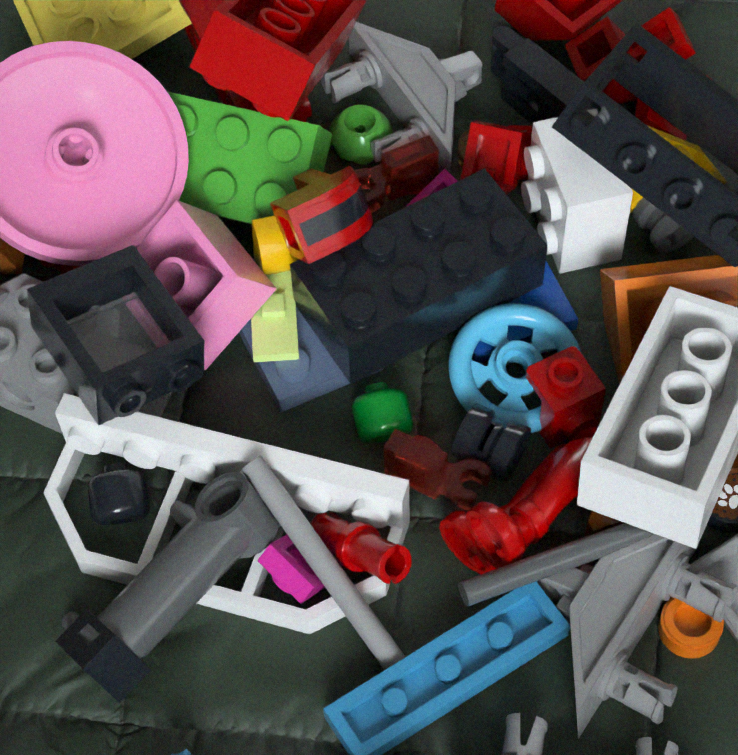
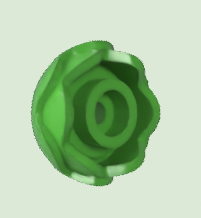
[329,105,393,165]

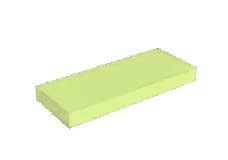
[251,271,299,362]

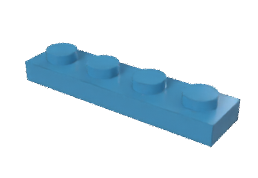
[323,582,570,755]

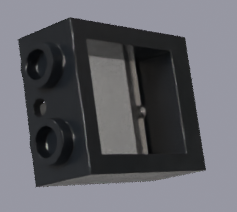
[27,245,205,426]

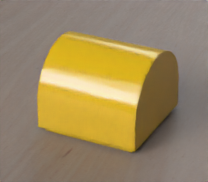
[252,215,299,276]

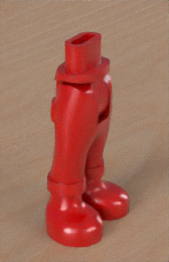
[439,427,597,574]

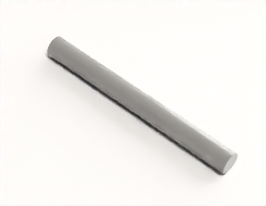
[241,455,406,670]

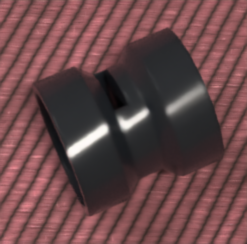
[451,403,531,481]

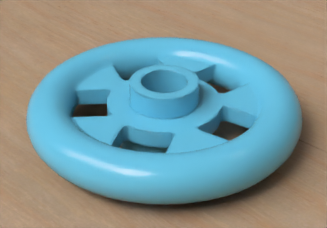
[448,303,582,433]

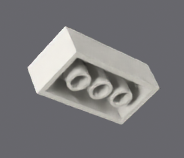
[577,286,738,549]

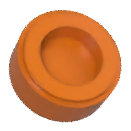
[658,597,724,658]

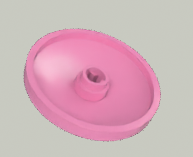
[0,41,189,266]

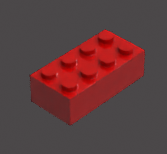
[189,0,367,121]

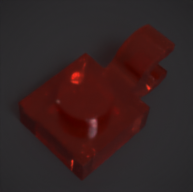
[355,135,439,213]
[384,429,491,510]

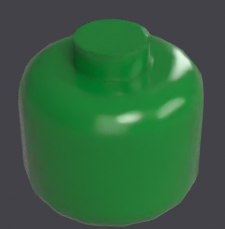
[352,382,413,444]

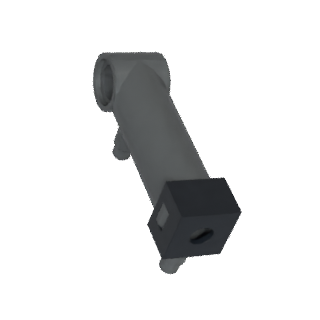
[55,472,279,703]

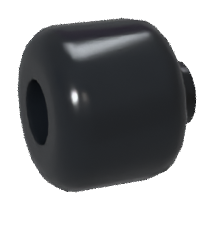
[88,463,150,525]

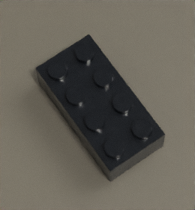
[290,168,547,384]

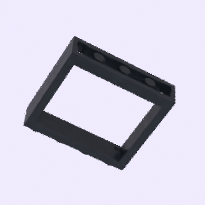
[552,23,738,268]

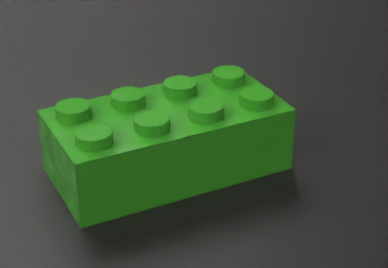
[167,91,332,225]

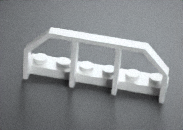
[43,393,410,634]

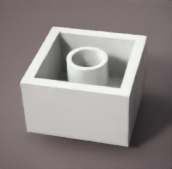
[521,109,633,274]

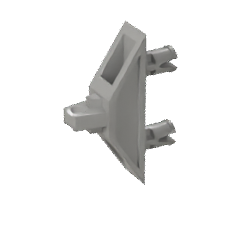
[321,22,483,174]
[537,534,738,739]

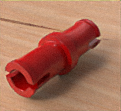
[310,511,412,584]

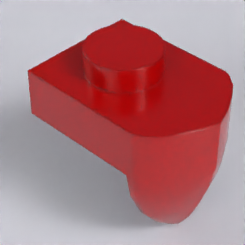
[460,120,527,195]

